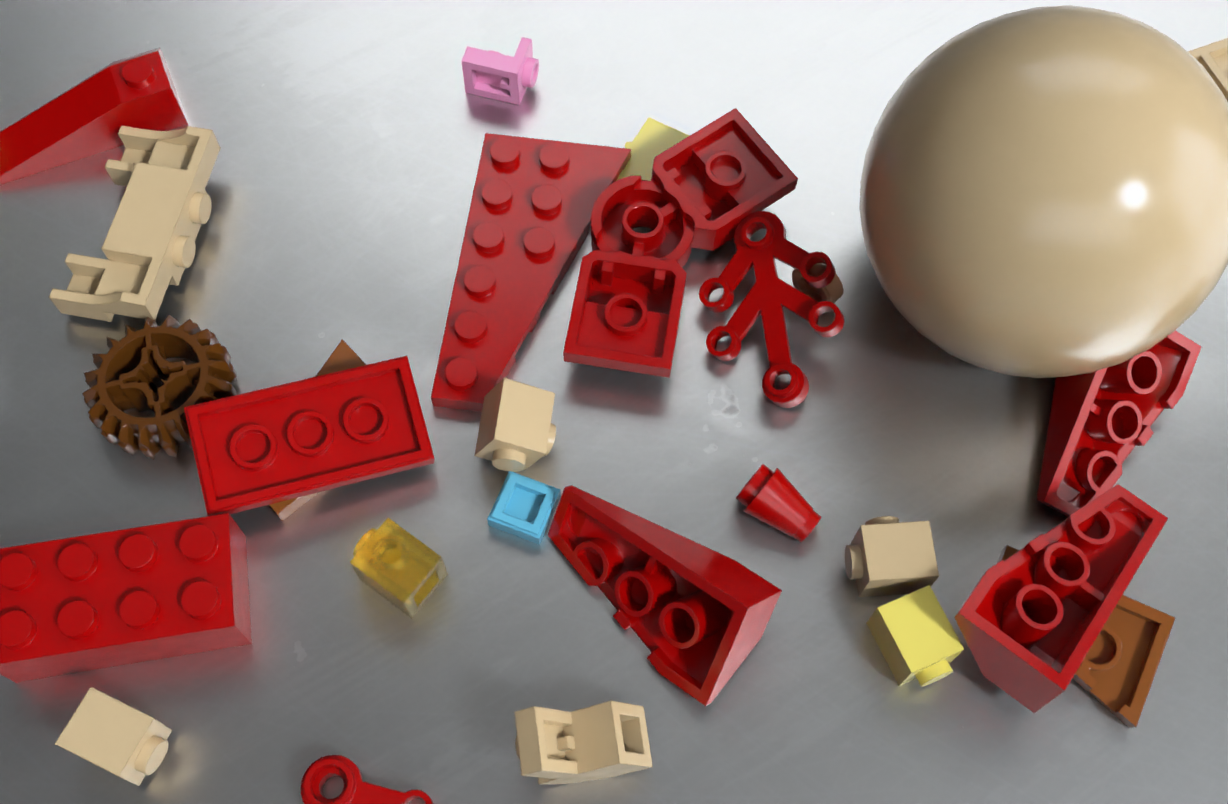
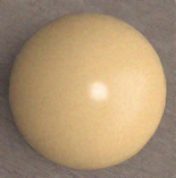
[859,5,1228,378]

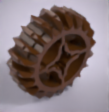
[82,315,237,460]

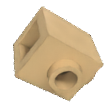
[474,378,556,472]
[845,516,939,597]
[55,687,172,786]

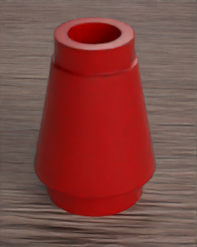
[736,464,821,543]

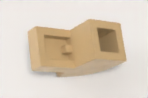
[514,701,653,785]

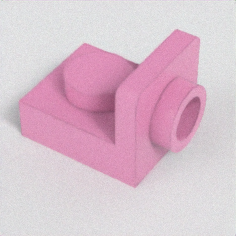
[461,37,539,105]

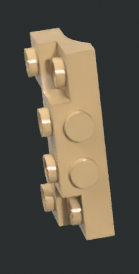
[49,125,220,322]

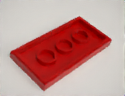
[184,356,435,516]

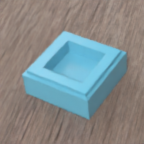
[487,471,561,545]

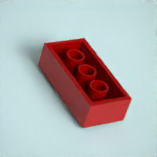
[0,513,252,683]

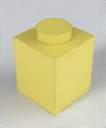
[866,585,964,687]

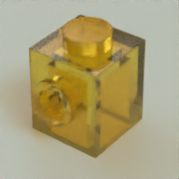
[350,518,448,619]

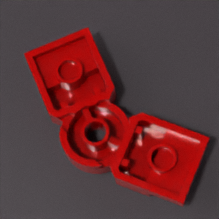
[563,108,798,378]

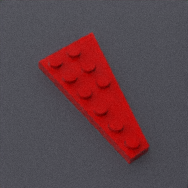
[431,133,631,412]

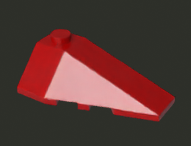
[0,47,188,185]
[1037,330,1202,517]
[954,484,1168,713]
[548,485,782,706]

